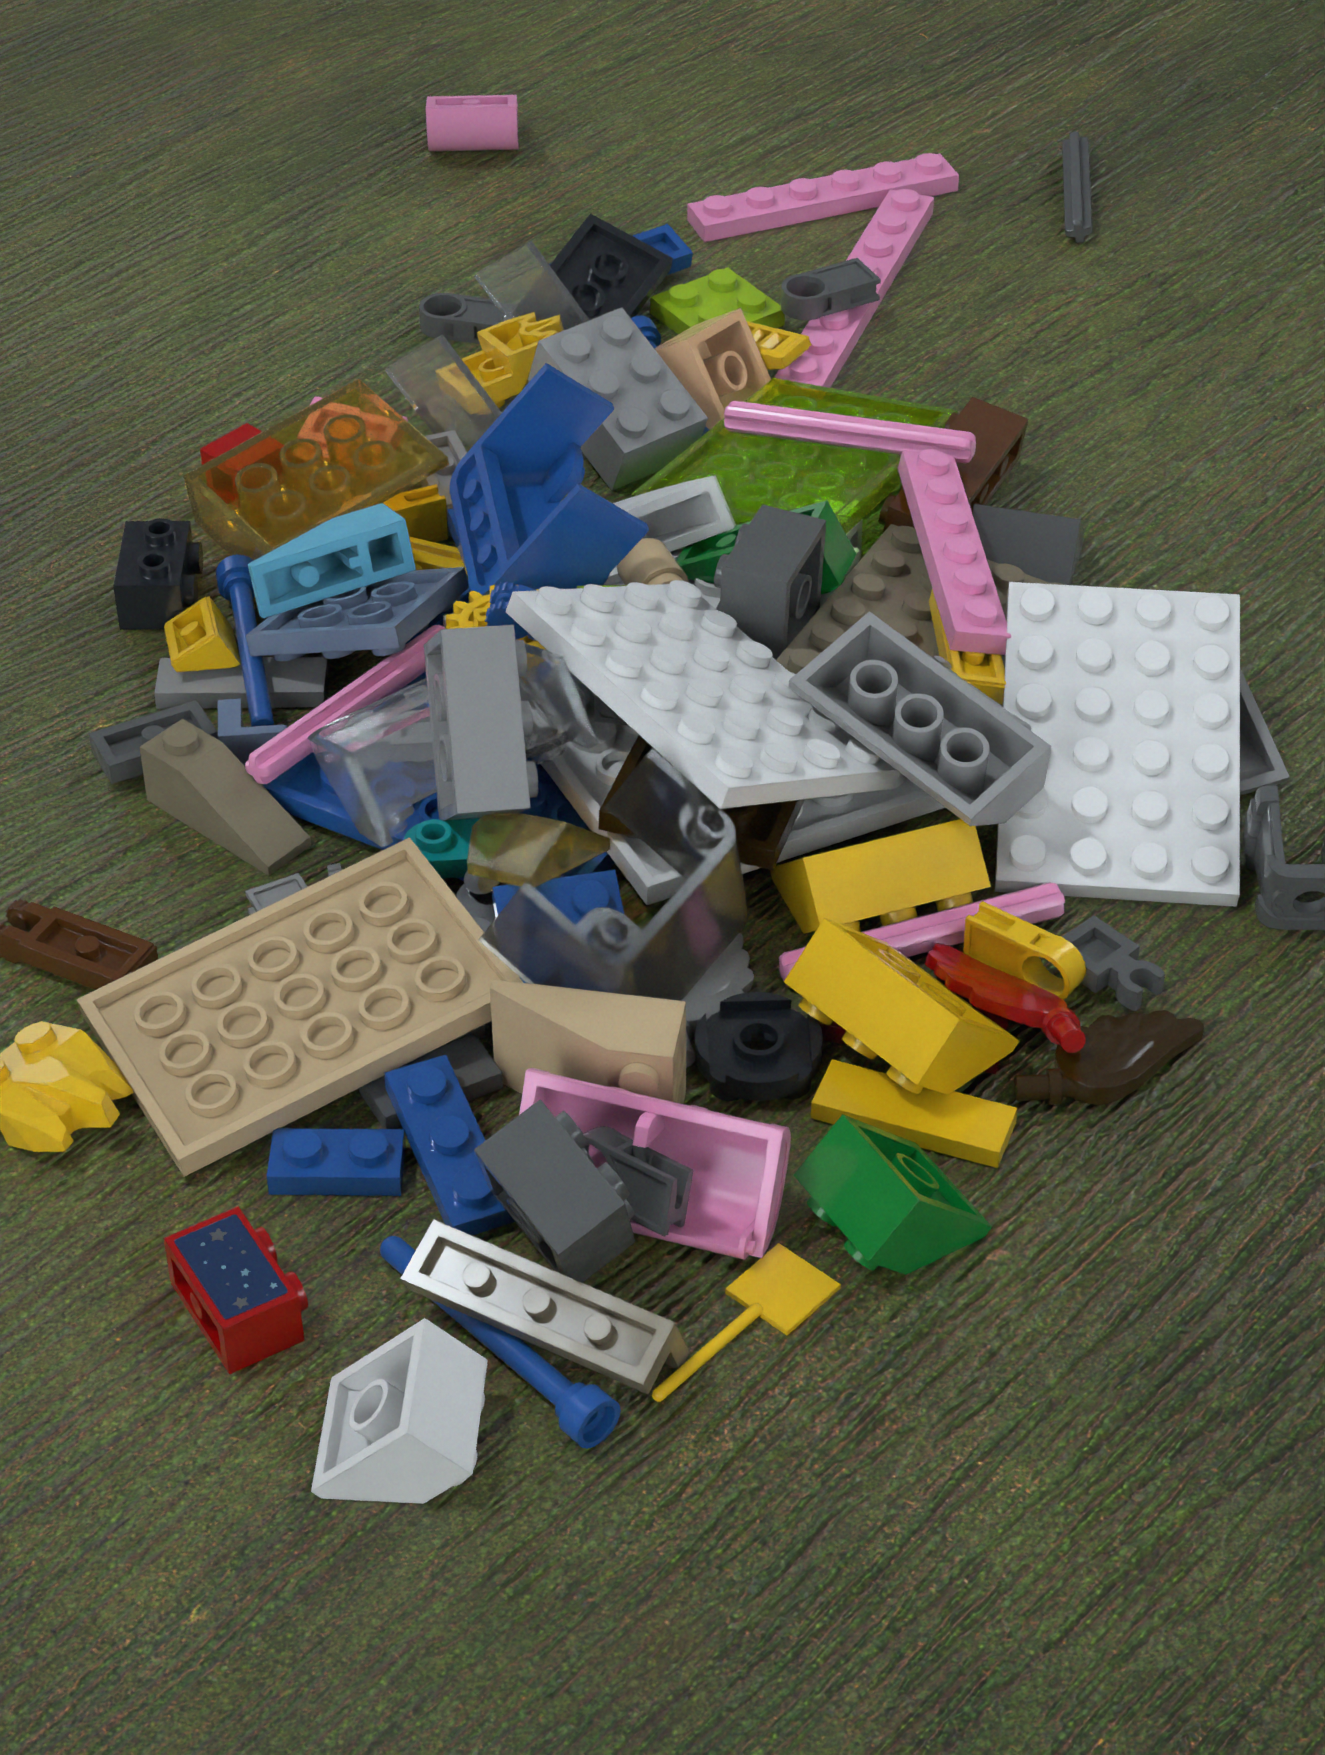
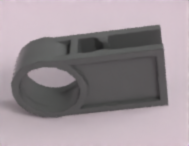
[781,258,881,320]
[419,293,519,344]
[583,1126,693,1237]

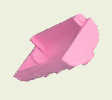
[519,1068,791,1260]

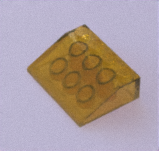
[183,379,449,560]

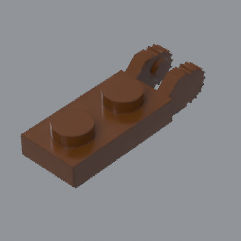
[0,899,158,990]

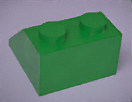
[793,1114,993,1275]

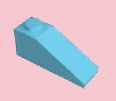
[248,503,416,618]

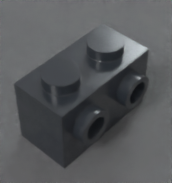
[113,518,203,630]

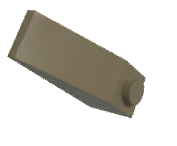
[139,719,311,876]

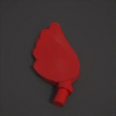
[925,943,1086,1053]

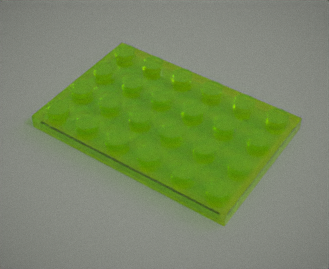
[632,378,958,534]

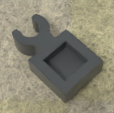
[1062,915,1165,1011]

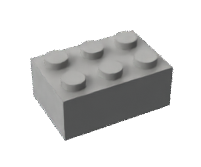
[528,307,708,491]
[424,625,538,821]

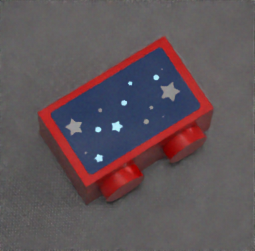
[163,1206,308,1375]

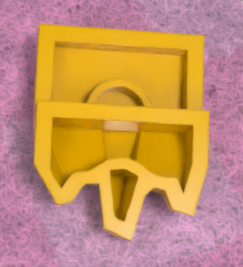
[437,312,564,413]
[0,1021,134,1152]

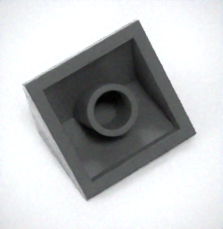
[972,504,1084,585]

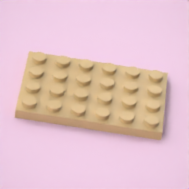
[76,837,523,1177]

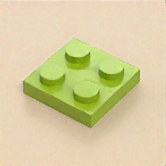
[650,267,785,334]

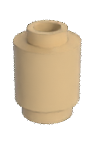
[617,538,689,585]

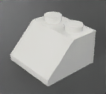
[311,1318,488,1504]

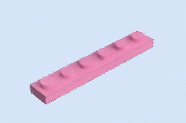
[687,153,959,242]
[898,449,1011,655]

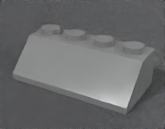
[789,611,1051,826]

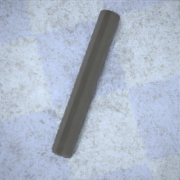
[1062,131,1093,243]

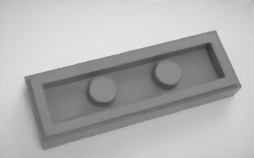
[154,657,329,709]

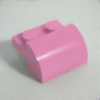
[426,95,519,151]

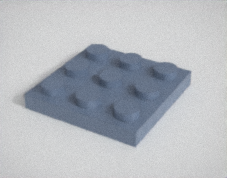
[245,567,469,661]

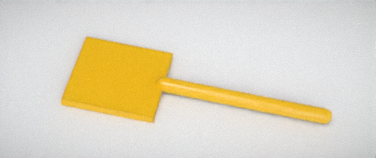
[652,1243,841,1402]

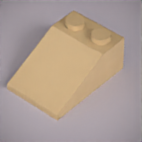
[490,979,686,1104]

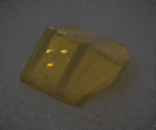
[467,813,610,889]

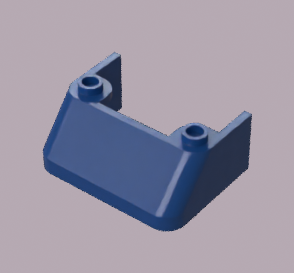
[449,363,649,596]

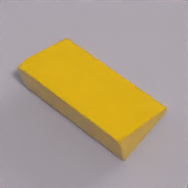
[164,596,241,672]

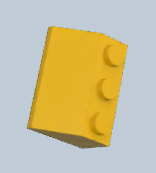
[770,819,991,934]
[784,918,1019,1095]

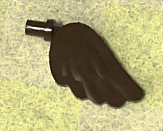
[1014,1010,1204,1105]

